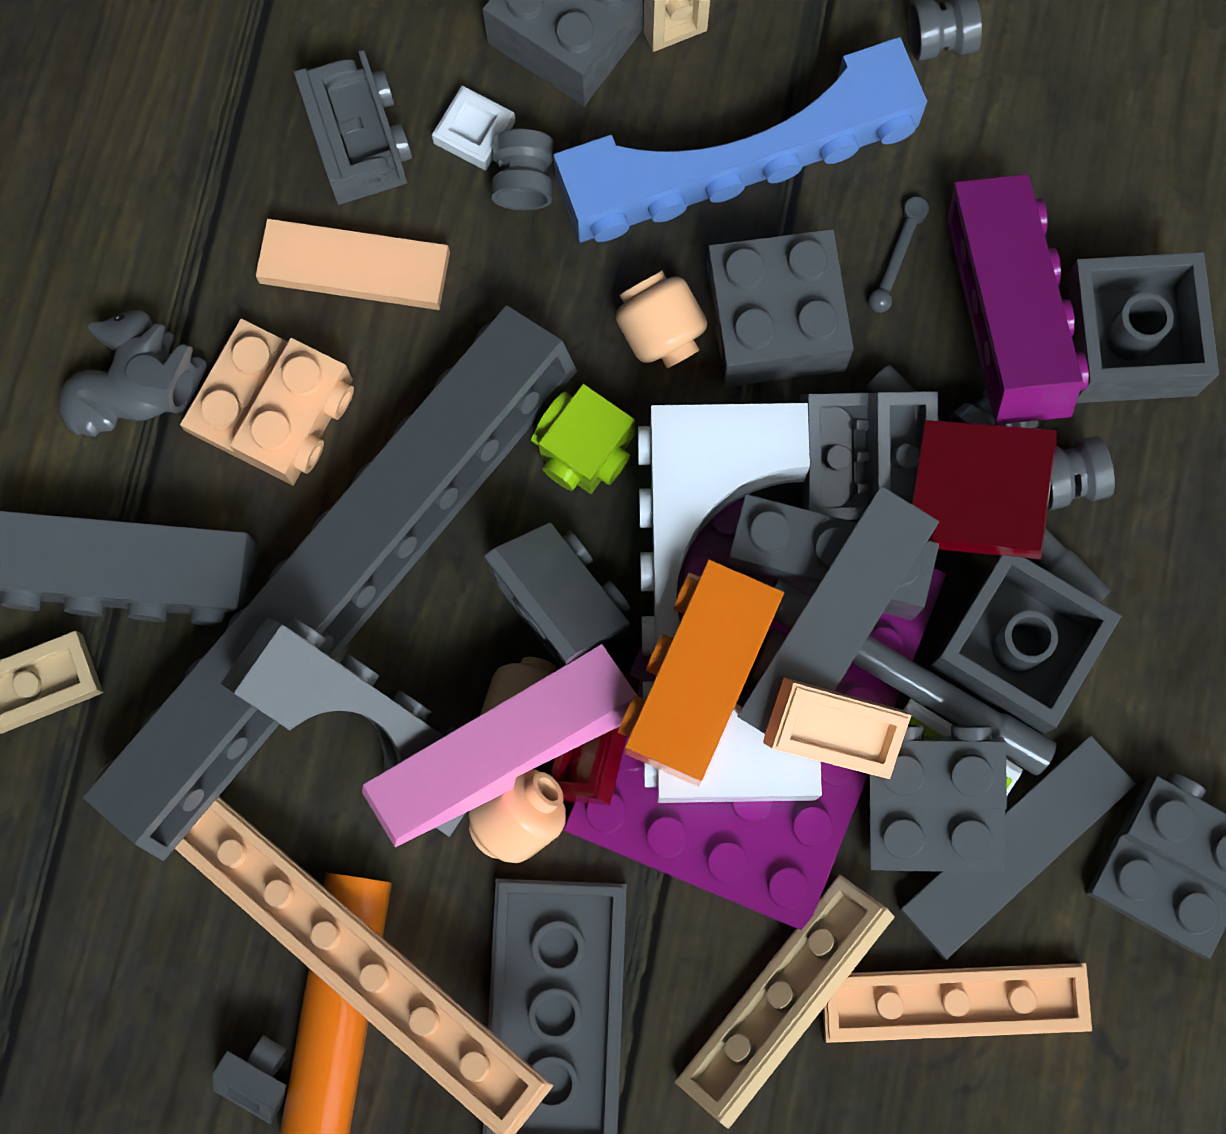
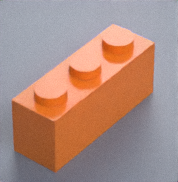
[618,560,785,787]

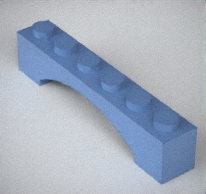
[553,37,927,243]

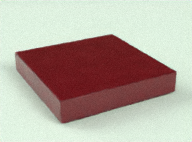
[912,420,1057,559]

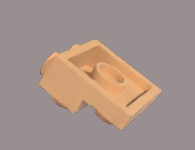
[180,319,354,486]

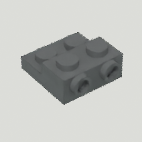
[870,724,1007,873]
[1086,773,1226,959]

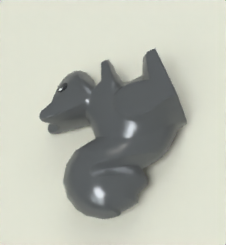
[58,310,207,437]

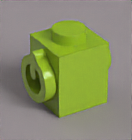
[531,384,635,494]

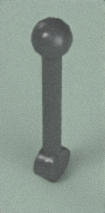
[868,197,929,313]

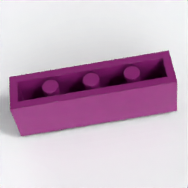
[947,174,1089,425]

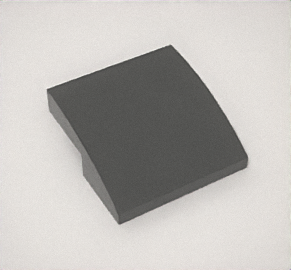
[800,392,938,520]

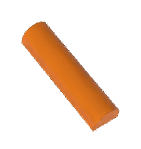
[279,873,392,1134]

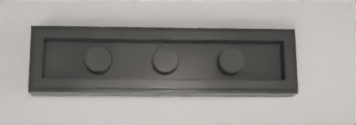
[737,486,940,734]
[898,736,1136,959]

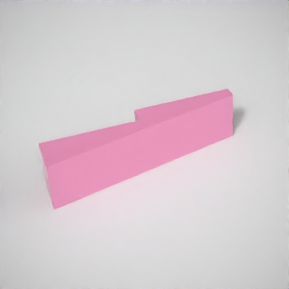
[362,644,637,847]

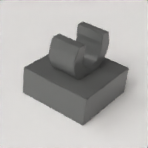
[212,1035,286,1124]

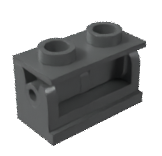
[294,50,412,205]

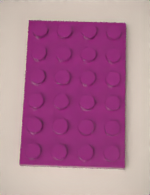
[564,494,946,930]

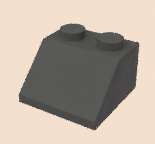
[484,522,632,668]

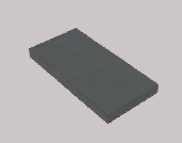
[483,879,627,1134]

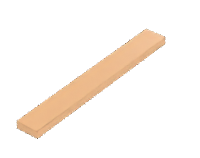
[175,796,554,1134]

